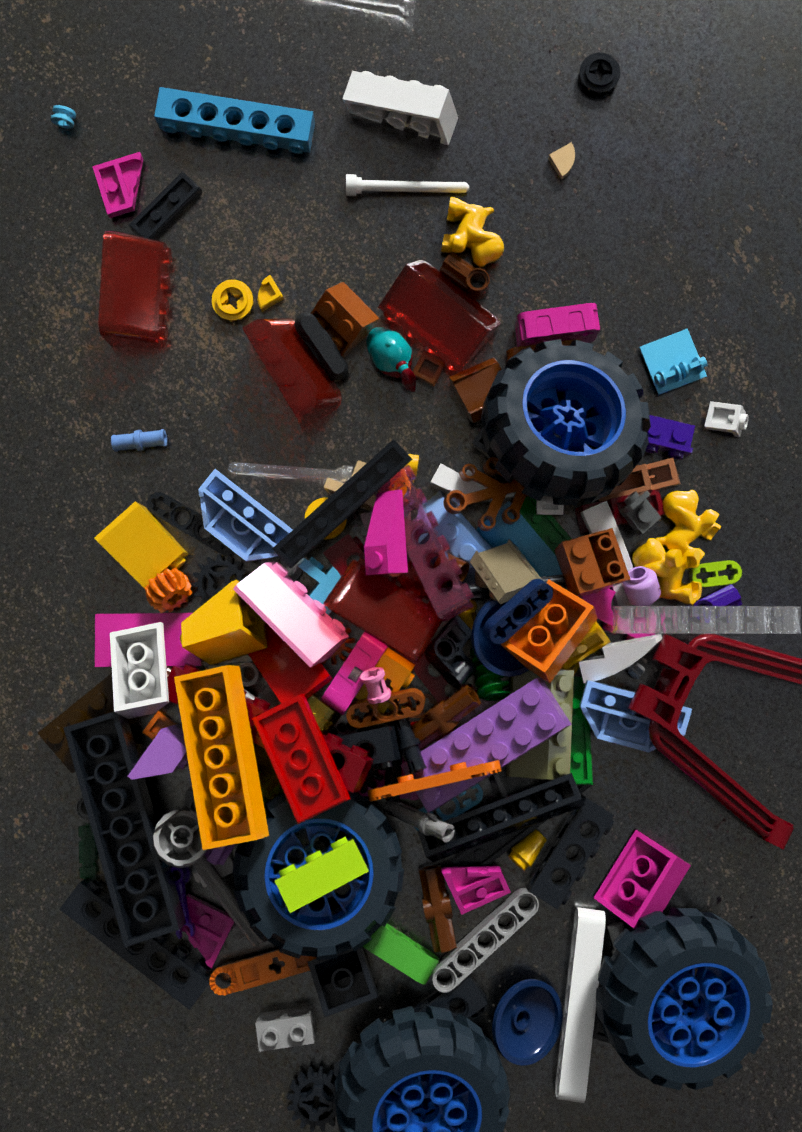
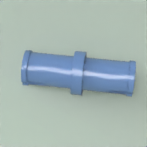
[111,429,167,452]

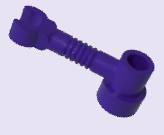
[171,866,196,939]

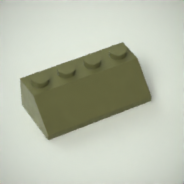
[506,669,574,780]

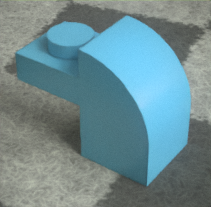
[297,557,343,615]

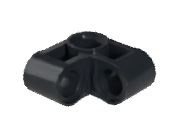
[425,615,476,689]

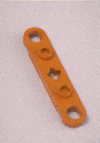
[367,760,502,801]
[209,949,316,996]

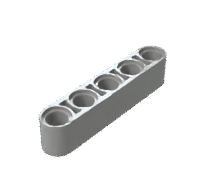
[432,888,539,993]

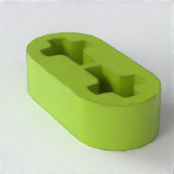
[689,560,742,588]

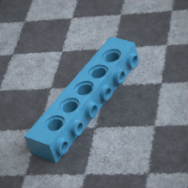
[154,87,315,154]

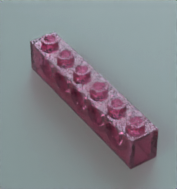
[378,465,474,622]

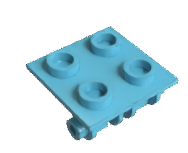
[639,329,708,395]

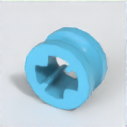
[50,105,76,129]

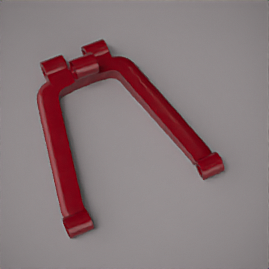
[628,634,802,850]

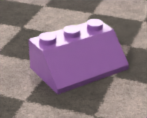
[127,724,189,780]

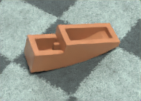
[599,458,681,502]

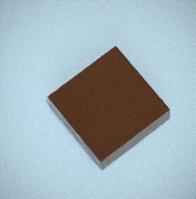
[413,352,446,388]

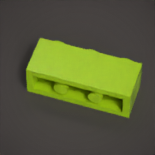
[275,836,369,913]

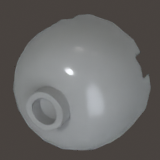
[153,809,207,868]

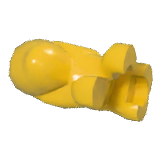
[441,197,504,267]
[656,490,721,560]
[632,538,702,605]

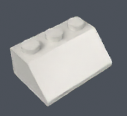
[110,622,169,719]

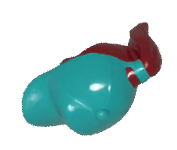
[366,327,416,392]

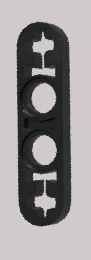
[147,492,236,556]

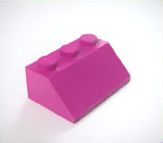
[594,830,691,929]

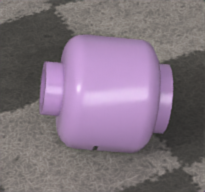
[623,566,661,607]

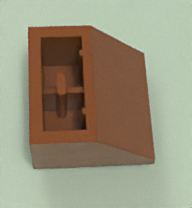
[310,282,380,358]
[554,528,630,598]

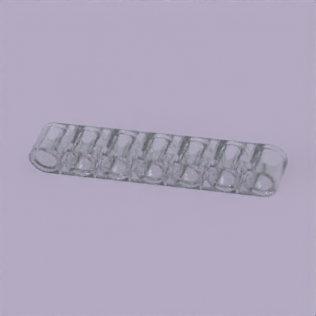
[613,606,801,634]

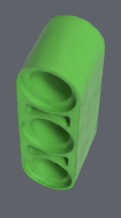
[363,924,440,985]

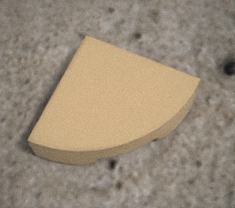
[548,142,575,180]

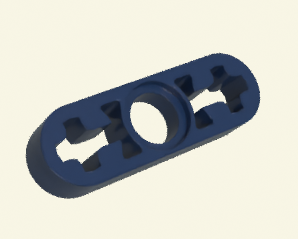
[483,579,553,644]

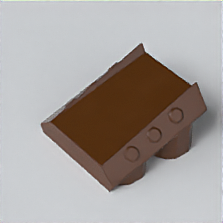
[449,357,502,423]

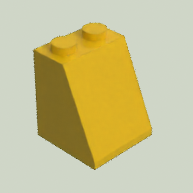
[94,501,189,588]
[180,580,267,665]

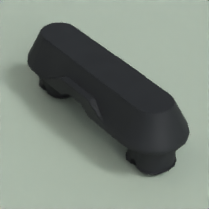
[294,313,348,380]

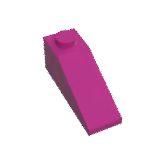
[364,490,408,575]

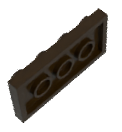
[38,673,143,774]

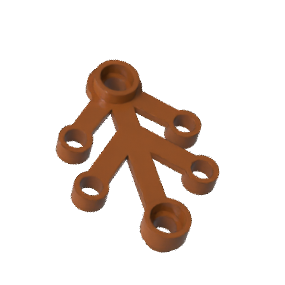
[443,457,527,531]

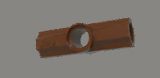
[412,685,481,749]
[419,864,457,953]

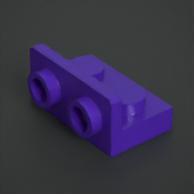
[645,415,695,460]

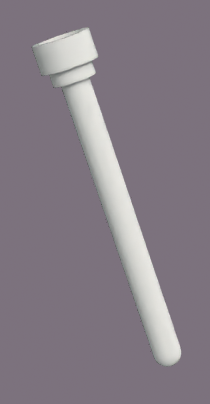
[346,174,469,196]

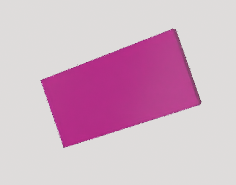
[95,613,203,667]

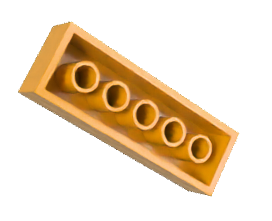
[174,665,269,850]

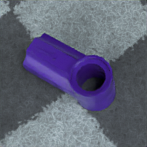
[685,584,742,625]

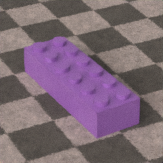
[400,678,572,813]

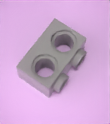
[255,1005,317,1052]

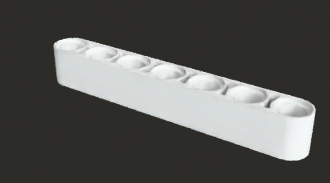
[555,907,605,1103]

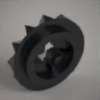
[579,53,621,95]

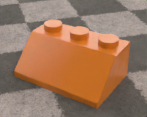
[501,579,598,683]

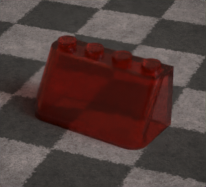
[98,231,172,349]
[378,260,500,373]
[242,318,342,429]
[323,558,445,663]

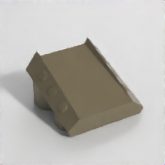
[470,539,542,604]

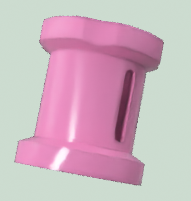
[360,667,392,704]

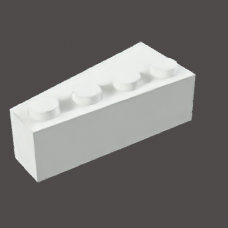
[342,71,458,146]

